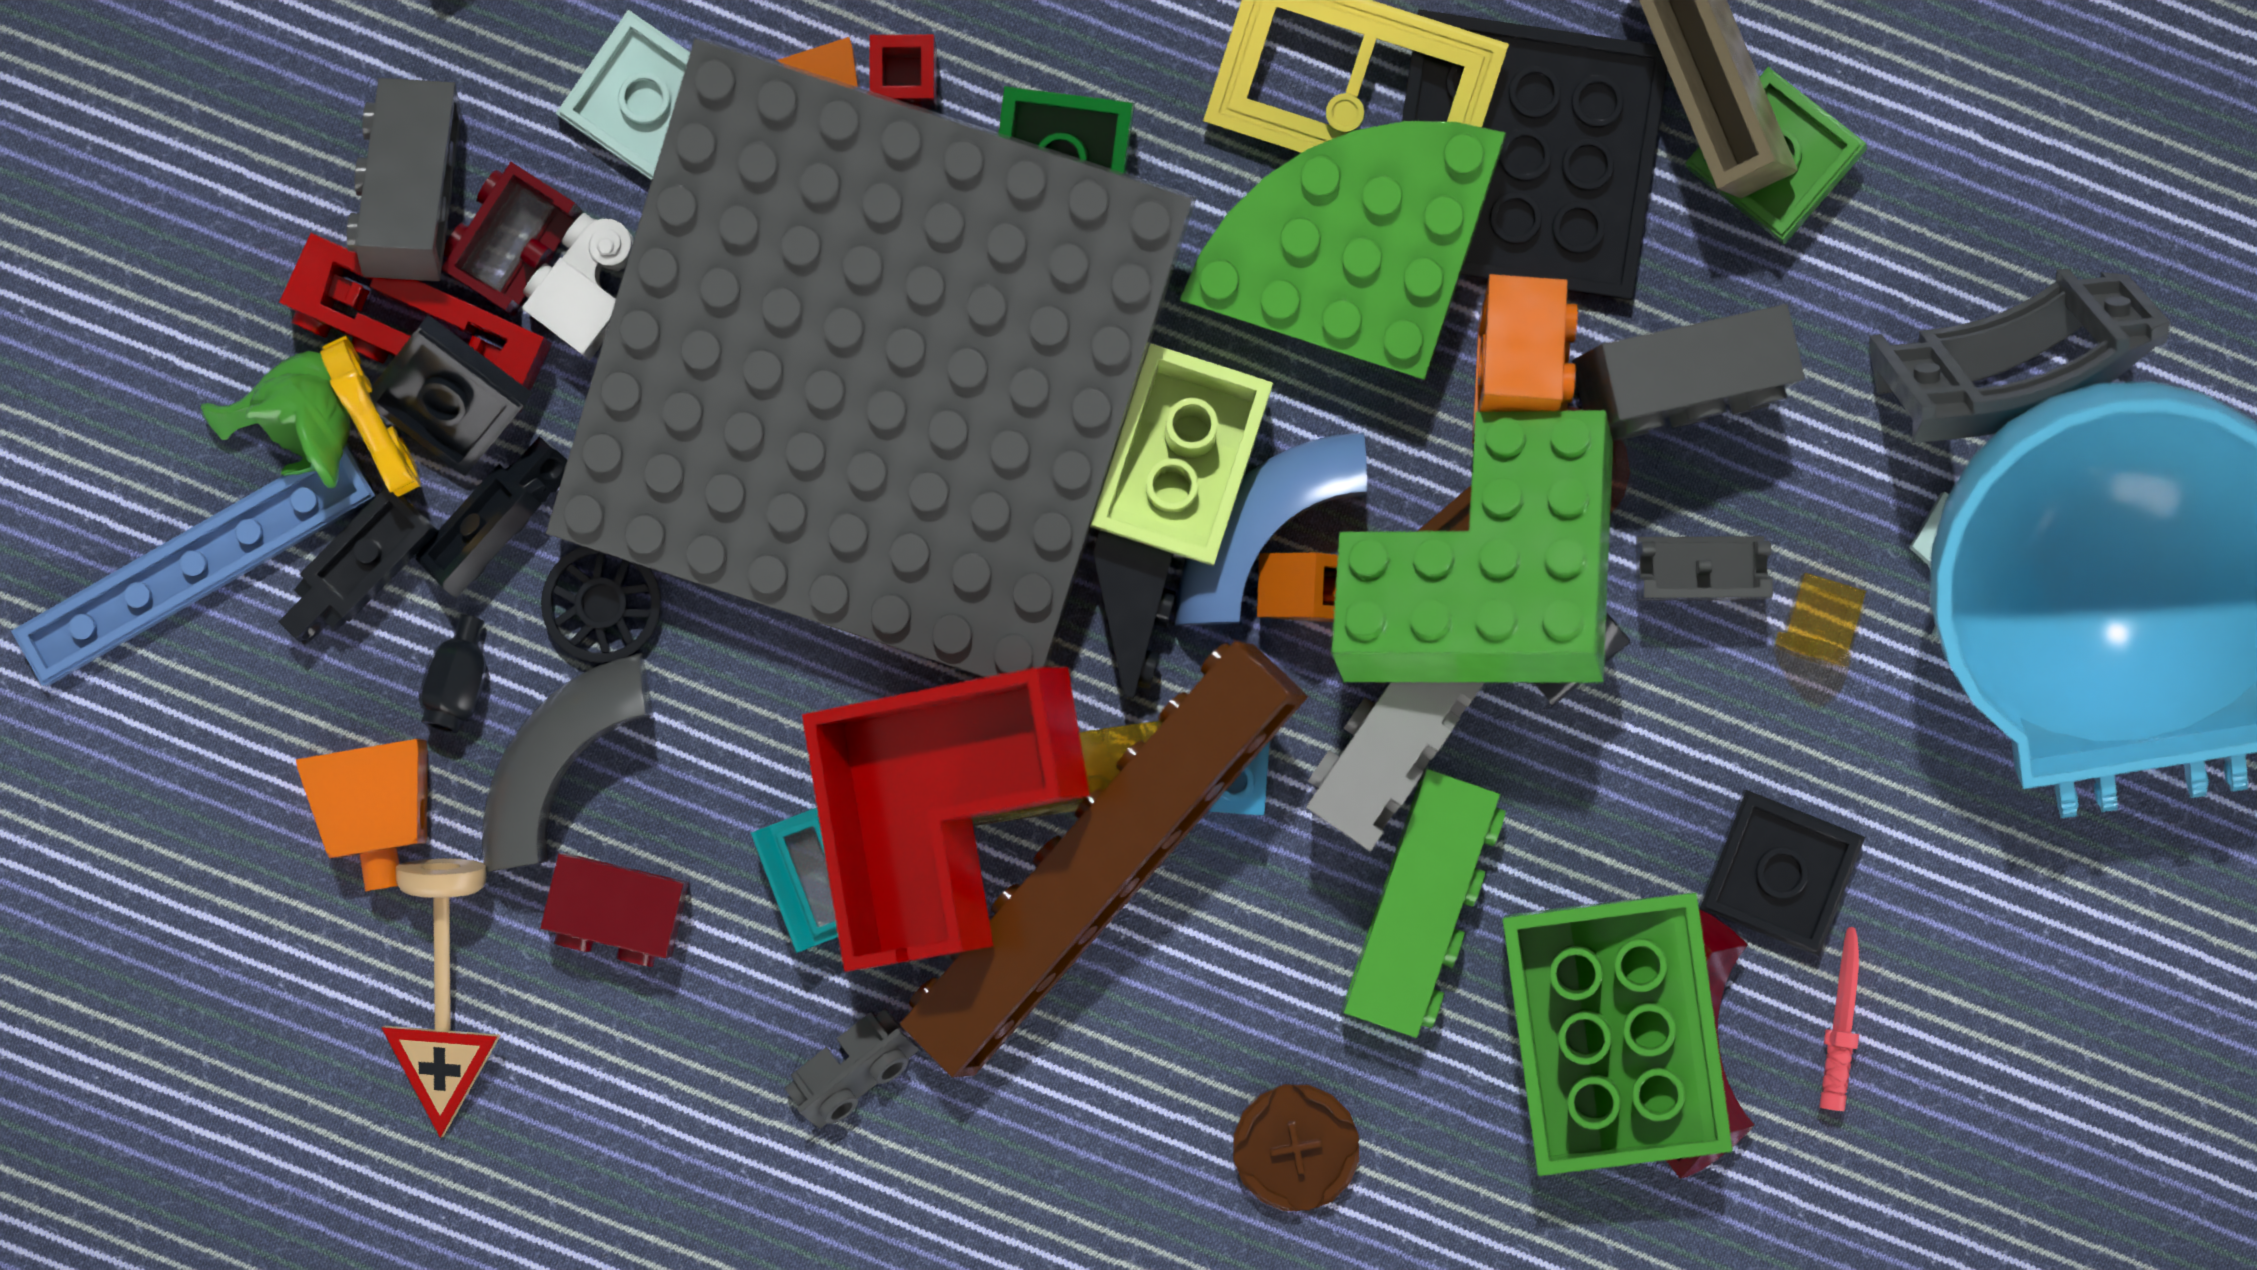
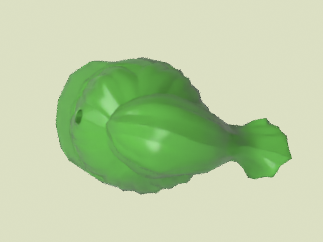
[200,351,351,488]

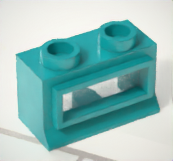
[751,807,838,953]

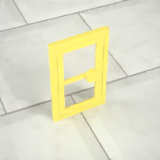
[1203,0,1509,153]

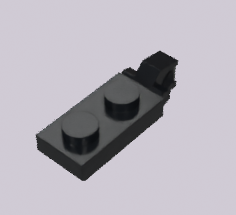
[416,436,568,598]
[278,487,439,645]

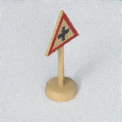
[381,858,501,1138]

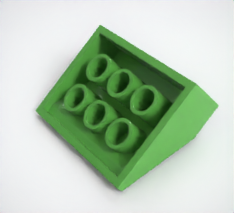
[1503,892,1733,1176]

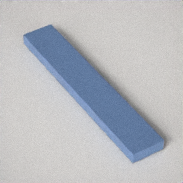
[11,443,377,687]

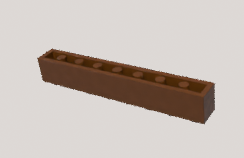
[900,641,1309,1078]

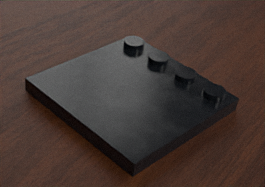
[1401,9,1667,300]

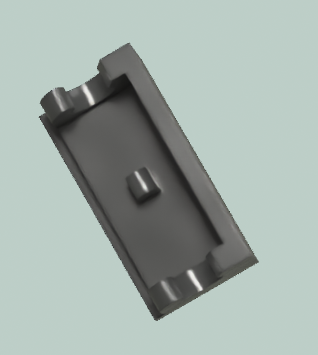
[1636,536,1773,601]

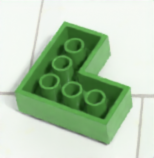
[1332,410,1613,682]

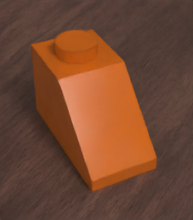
[1257,553,1338,622]

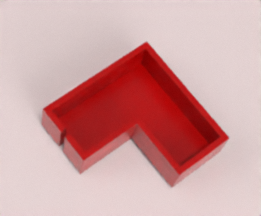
[802,667,1090,972]

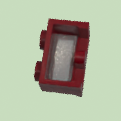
[442,162,582,317]

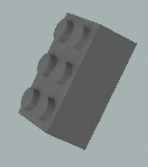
[1572,304,1805,441]

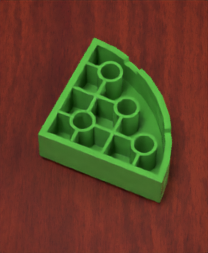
[1180,121,1507,380]

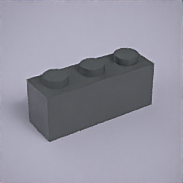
[346,78,462,281]

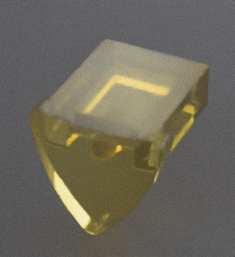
[1774,572,1866,667]

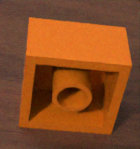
[1472,274,1578,443]

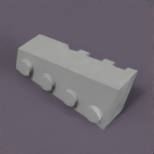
[1306,682,1485,852]

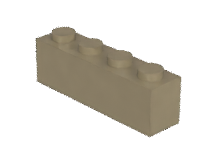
[1639,0,1798,199]

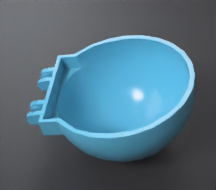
[1930,382,2257,818]

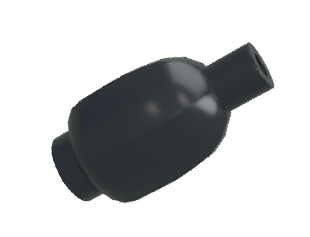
[418,614,486,733]

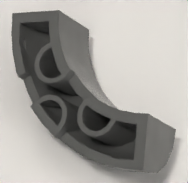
[482,653,653,872]

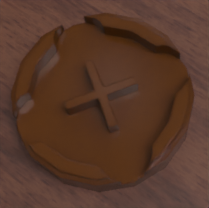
[1233,1084,1359,1211]

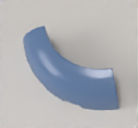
[1175,433,1367,626]

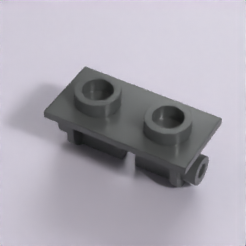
[785,1008,919,1129]

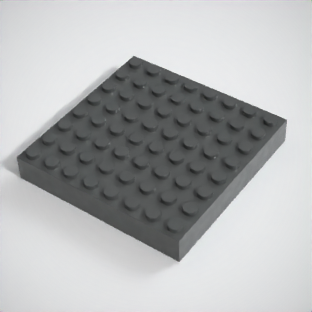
[546,38,1197,677]

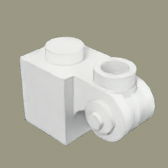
[522,213,634,360]

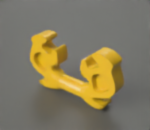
[320,335,421,497]

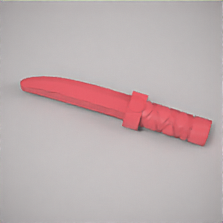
[1819,927,1859,1111]

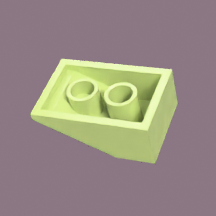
[1090,343,1273,566]

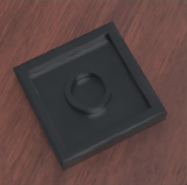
[369,315,532,476]
[1698,790,1865,956]

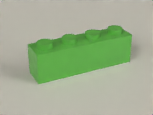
[1341,769,1506,1038]

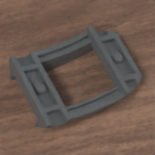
[1869,269,2170,443]

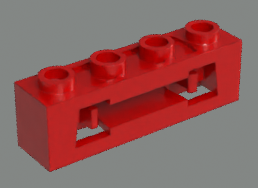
[279,233,552,413]

